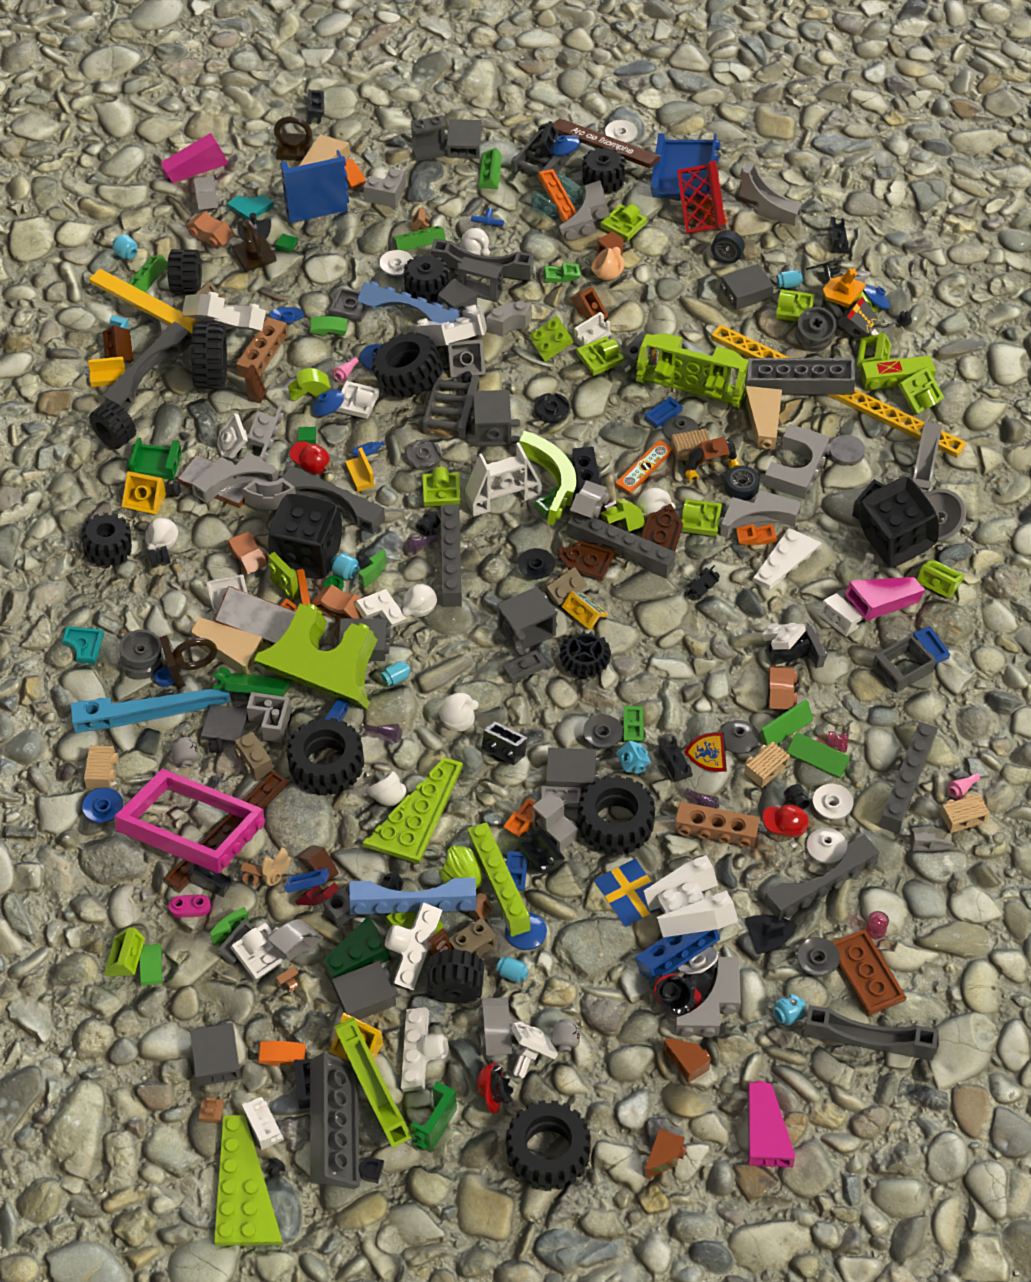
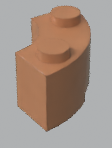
[185,211,235,247]
[225,531,268,574]
[311,584,362,622]
[768,665,797,709]

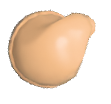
[591,247,625,280]

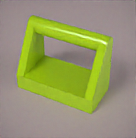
[856,332,891,368]
[917,559,965,598]
[104,928,145,977]

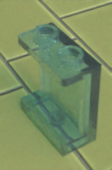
[531,172,583,220]

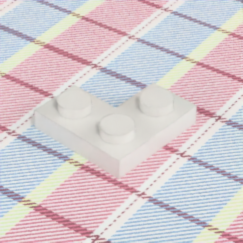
[354,589,407,628]
[762,623,806,650]

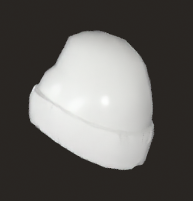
[460,228,490,256]
[637,488,676,521]
[145,518,178,550]
[402,584,437,617]
[439,693,479,732]
[366,771,407,806]

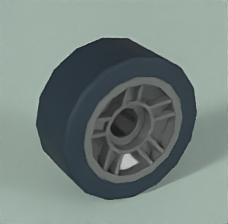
[711,230,745,264]
[724,466,760,501]

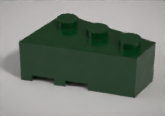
[323,916,390,985]

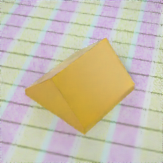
[122,471,166,514]
[329,1013,383,1060]

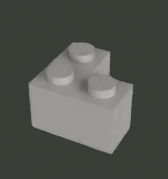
[364,168,406,208]
[247,692,292,743]
[532,792,578,852]

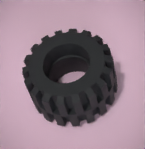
[89,400,137,449]

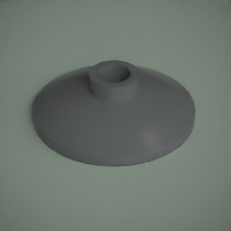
[663,416,699,441]
[583,714,623,749]
[720,720,759,754]
[797,937,840,976]

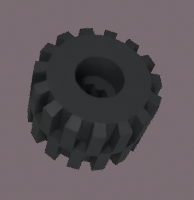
[582,147,625,194]
[167,249,202,294]
[404,254,449,303]
[81,513,132,568]
[427,949,485,1004]

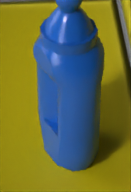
[351,441,385,459]

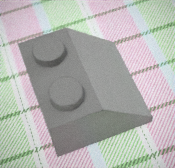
[447,339,486,377]

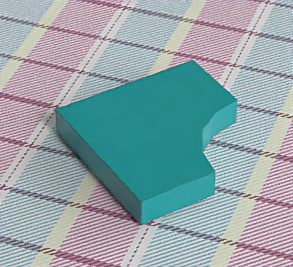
[227,194,274,220]
[62,626,105,664]

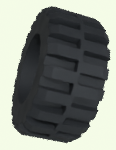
[191,321,227,389]
[372,332,443,398]
[287,717,364,795]
[577,775,655,855]
[506,1100,591,1191]

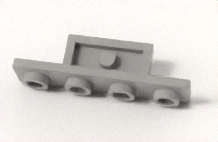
[247,405,284,462]

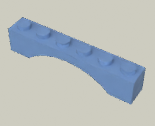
[357,281,462,323]
[349,878,476,914]

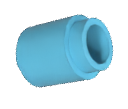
[777,270,803,289]
[381,660,411,686]
[496,956,529,984]

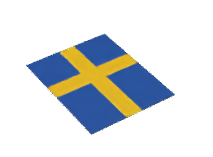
[594,859,661,927]

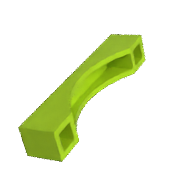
[468,822,531,937]

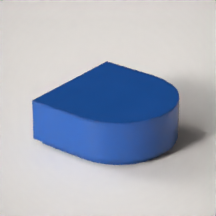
[154,667,176,687]

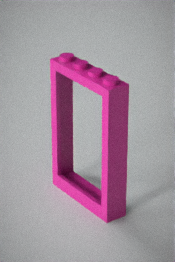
[115,769,265,873]

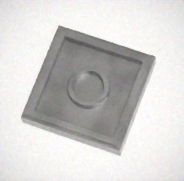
[329,287,368,322]
[201,704,248,745]

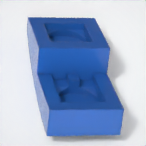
[506,851,528,891]

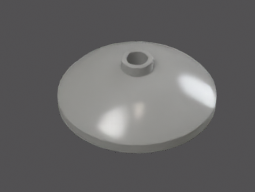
[925,489,966,542]

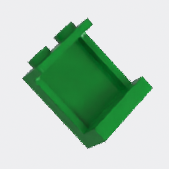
[127,438,182,480]
[410,1081,457,1153]

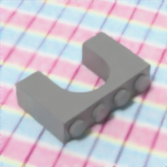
[764,424,832,499]

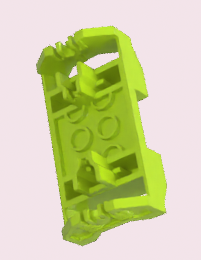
[636,333,749,409]

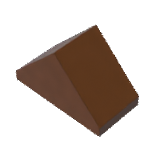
[298,845,339,885]

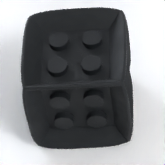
[859,477,939,567]
[268,494,342,579]

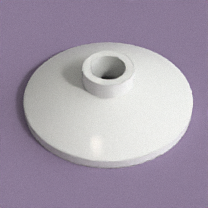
[605,120,637,143]
[380,250,413,276]
[813,784,853,819]
[806,828,847,864]
[678,947,718,974]

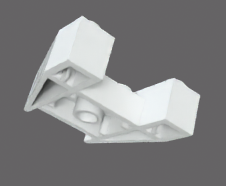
[182,292,266,331]
[413,305,487,346]
[465,442,542,517]
[644,855,738,938]

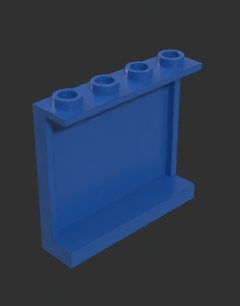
[651,133,721,198]
[280,150,349,224]

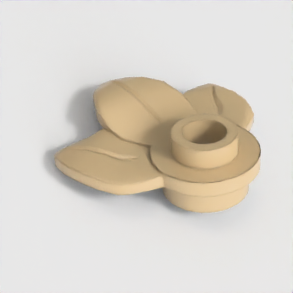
[261,847,291,886]

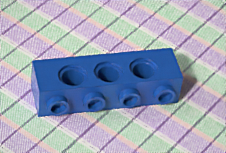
[635,929,720,981]

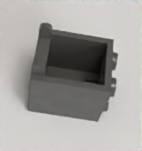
[474,390,520,447]
[497,586,558,657]

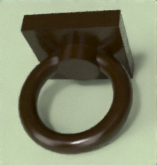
[274,116,313,161]
[232,219,277,272]
[160,635,218,688]

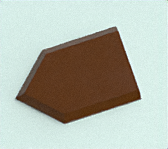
[641,503,683,552]
[557,541,615,581]

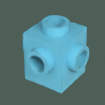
[616,741,651,774]

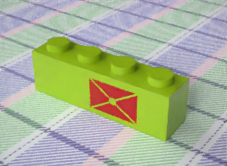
[860,355,936,390]

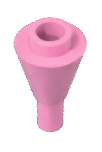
[332,358,359,383]
[947,773,980,800]

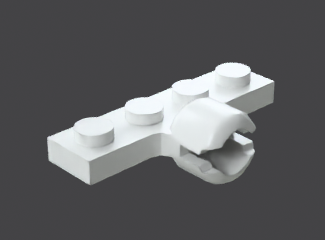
[385,902,442,990]
[401,1007,449,1092]

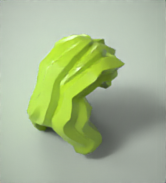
[438,846,483,889]

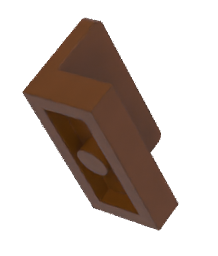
[103,325,133,363]

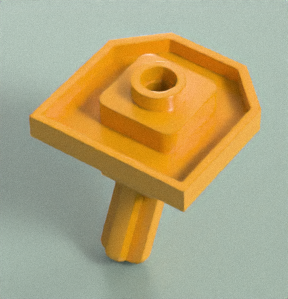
[823,268,866,308]

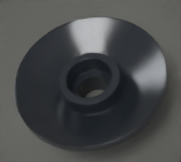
[518,548,555,579]

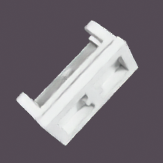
[574,312,611,347]
[818,593,864,636]
[242,1097,284,1150]

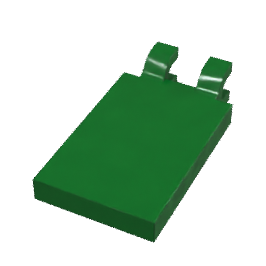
[213,667,291,696]

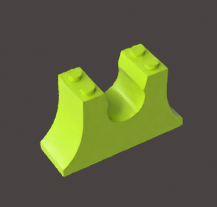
[254,603,378,710]

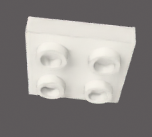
[336,381,380,419]
[231,923,288,981]

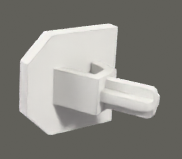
[217,413,251,458]
[206,574,248,613]
[511,1022,558,1078]

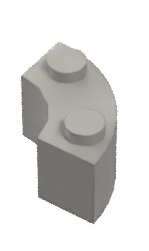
[194,176,221,210]
[487,301,532,337]
[243,478,296,510]
[570,480,610,519]
[268,919,323,961]
[478,997,512,1056]

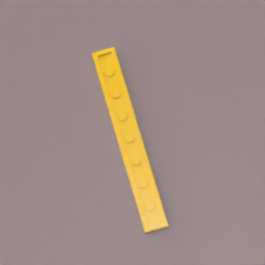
[89,269,198,336]

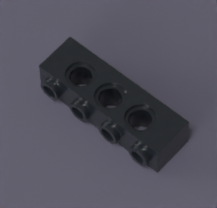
[569,446,604,514]

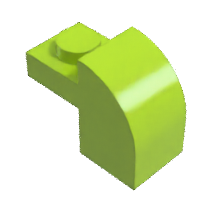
[288,368,330,402]
[601,499,645,531]

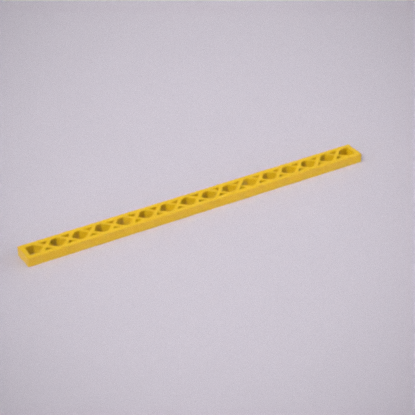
[711,324,966,458]

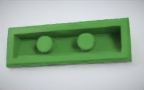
[478,148,502,189]
[392,225,446,251]
[128,255,168,292]
[760,700,813,746]
[786,732,850,779]

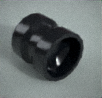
[415,511,441,537]
[148,546,171,568]
[784,784,811,810]

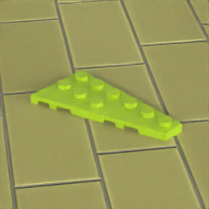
[362,757,463,864]
[214,1115,283,1246]

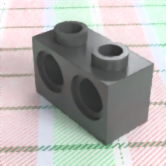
[323,879,359,928]

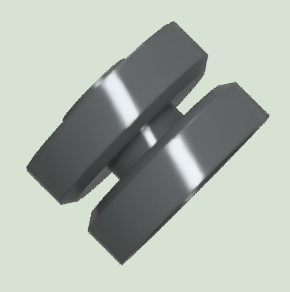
[795,307,836,352]
[119,629,163,679]

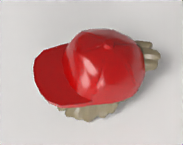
[289,441,334,476]
[763,804,815,842]

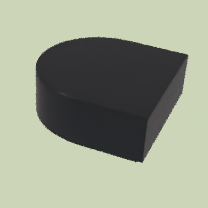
[359,1158,384,1184]

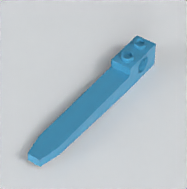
[71,689,231,733]

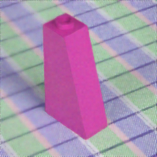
[160,133,229,183]
[844,577,925,621]
[748,1081,795,1168]

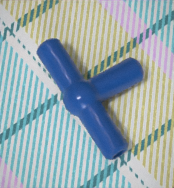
[471,208,504,226]

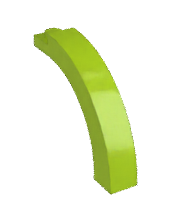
[334,1017,412,1148]

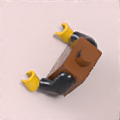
[685,437,740,482]

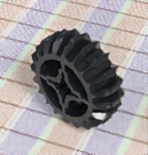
[559,630,611,679]

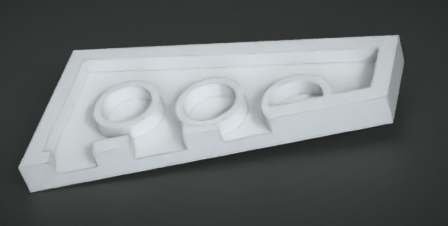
[753,528,822,590]

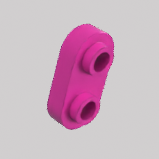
[169,894,211,918]

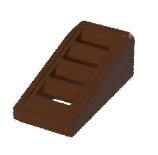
[245,365,266,403]
[428,928,453,961]

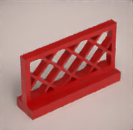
[677,160,727,234]

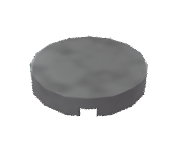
[829,435,865,466]
[406,439,442,471]

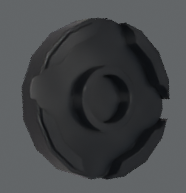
[534,393,570,423]

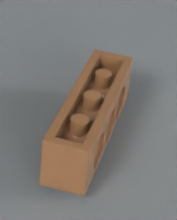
[235,317,288,378]
[674,802,760,848]

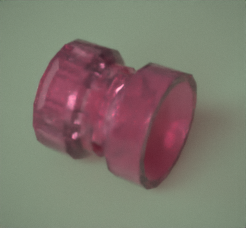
[827,731,849,753]
[866,911,889,939]

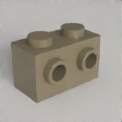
[234,732,273,781]
[449,918,497,957]

